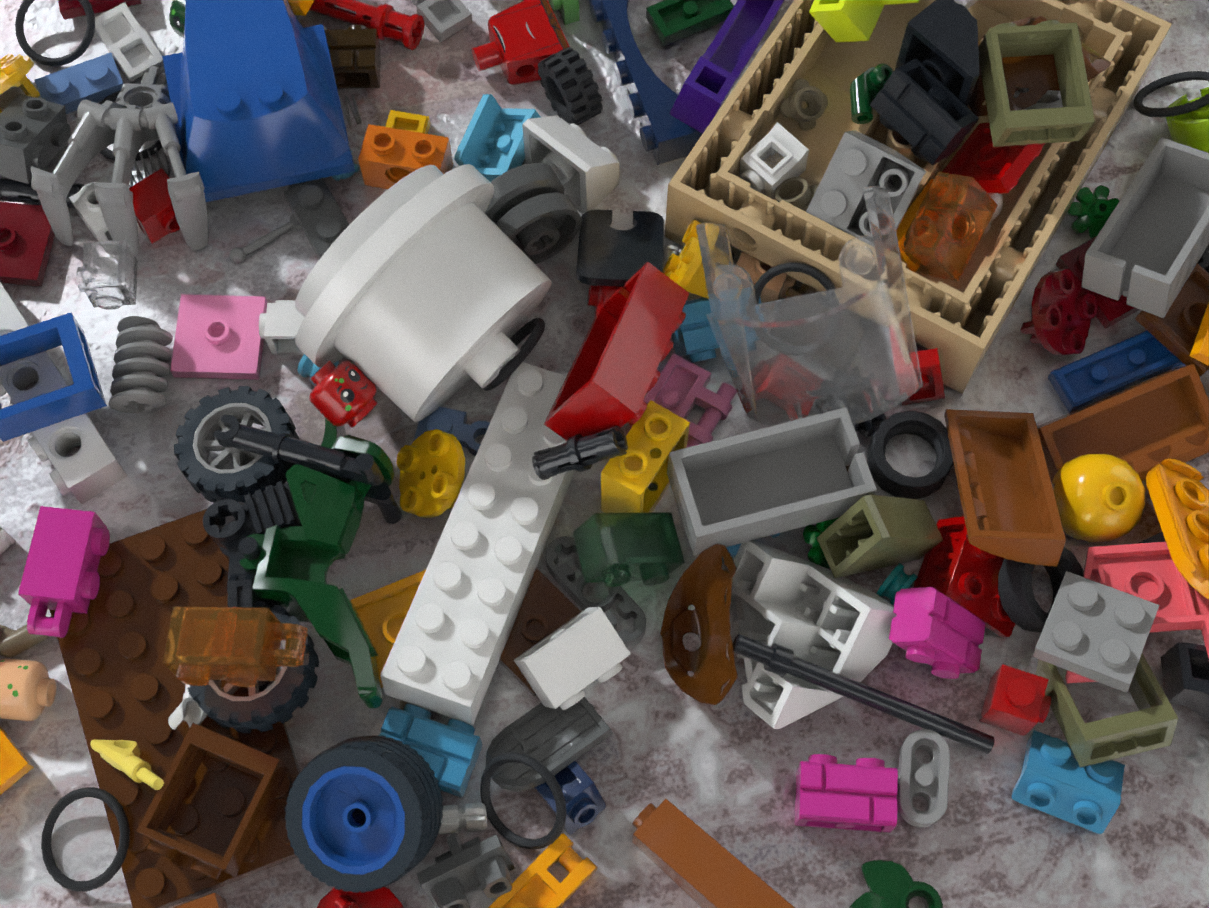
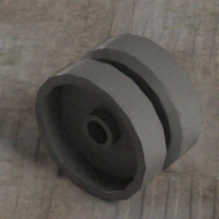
[485,163,582,264]

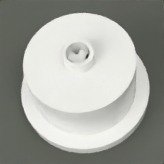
[295,164,552,422]

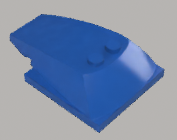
[162,0,355,202]

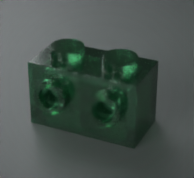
[573,512,685,587]

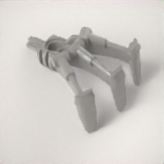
[31,66,209,257]

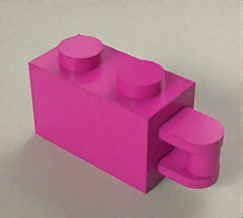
[18,506,110,638]

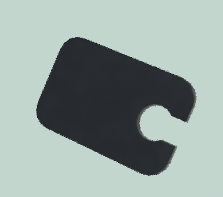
[576,210,664,287]

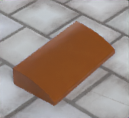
[1037,364,1209,486]
[944,409,1066,566]

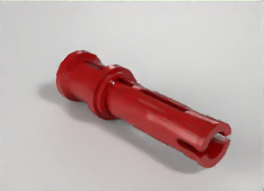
[309,0,425,50]

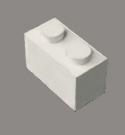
[514,607,631,710]

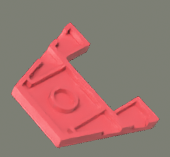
[1065,542,1209,684]

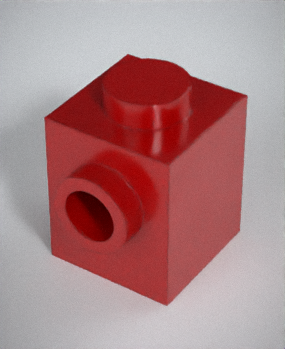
[129,168,180,244]
[979,664,1051,736]

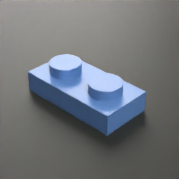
[35,53,124,114]

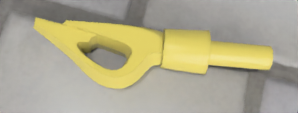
[90,739,164,790]

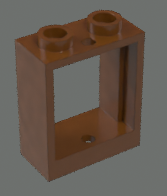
[137,723,288,880]

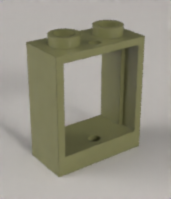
[978,20,1095,147]
[1035,653,1179,768]

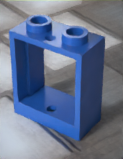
[0,312,107,442]

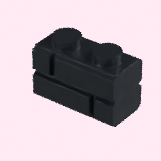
[870,58,979,166]

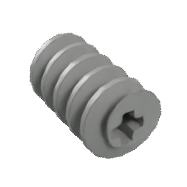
[108,315,173,413]

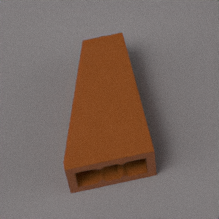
[632,798,795,908]

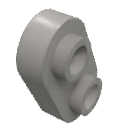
[897,729,950,827]

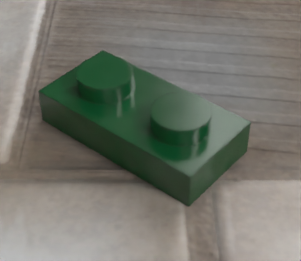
[646,0,734,47]

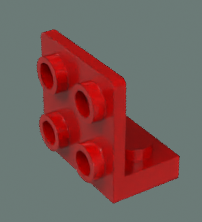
[913,516,1035,637]

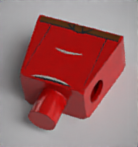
[472,0,569,85]

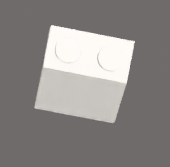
[522,115,620,214]

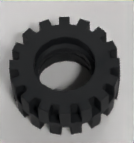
[538,47,603,126]

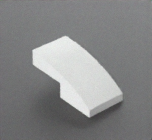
[95,2,163,81]

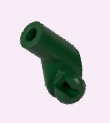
[850,63,893,124]

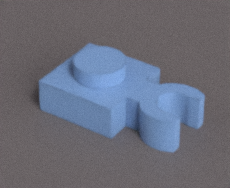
[413,407,490,456]

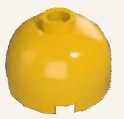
[1052,454,1145,542]

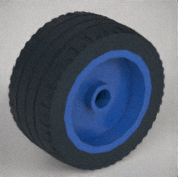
[285,735,443,893]

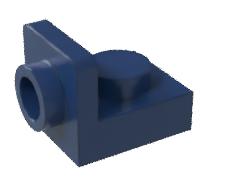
[534,761,606,835]

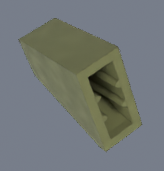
[817,495,943,578]

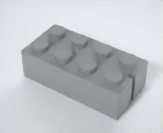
[1081,137,1209,318]
[667,407,877,556]

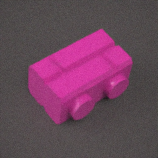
[889,587,986,679]
[794,754,898,833]

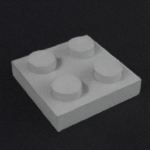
[1033,571,1160,693]

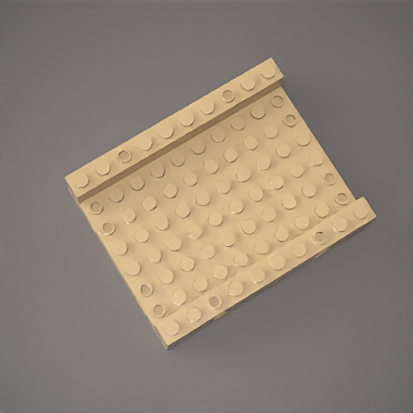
[665,0,1172,394]

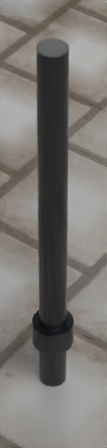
[733,634,995,754]

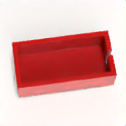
[544,262,689,441]

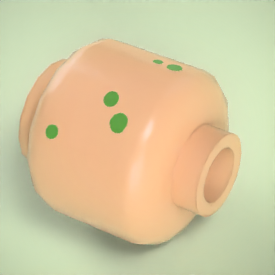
[0,658,56,721]

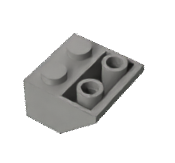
[806,130,926,252]

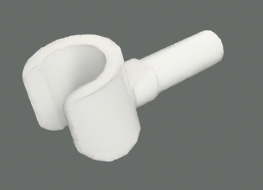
[168,680,207,730]

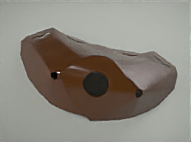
[969,15,1111,117]
[660,543,738,705]

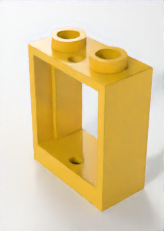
[601,400,690,533]

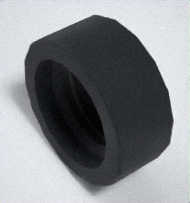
[867,411,954,499]
[998,547,1083,632]

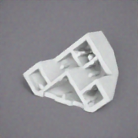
[728,540,897,729]

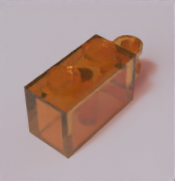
[163,607,308,687]

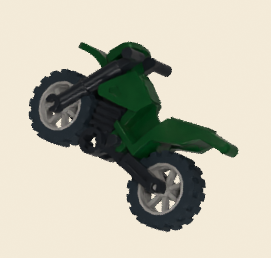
[174,386,402,733]

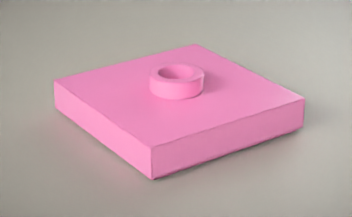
[170,294,268,380]

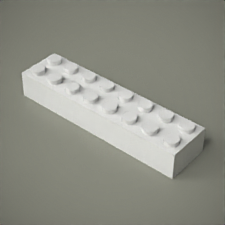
[380,362,575,725]

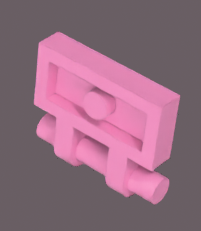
[630,353,737,448]

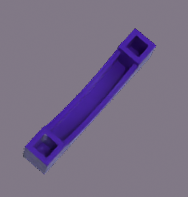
[669,0,785,133]

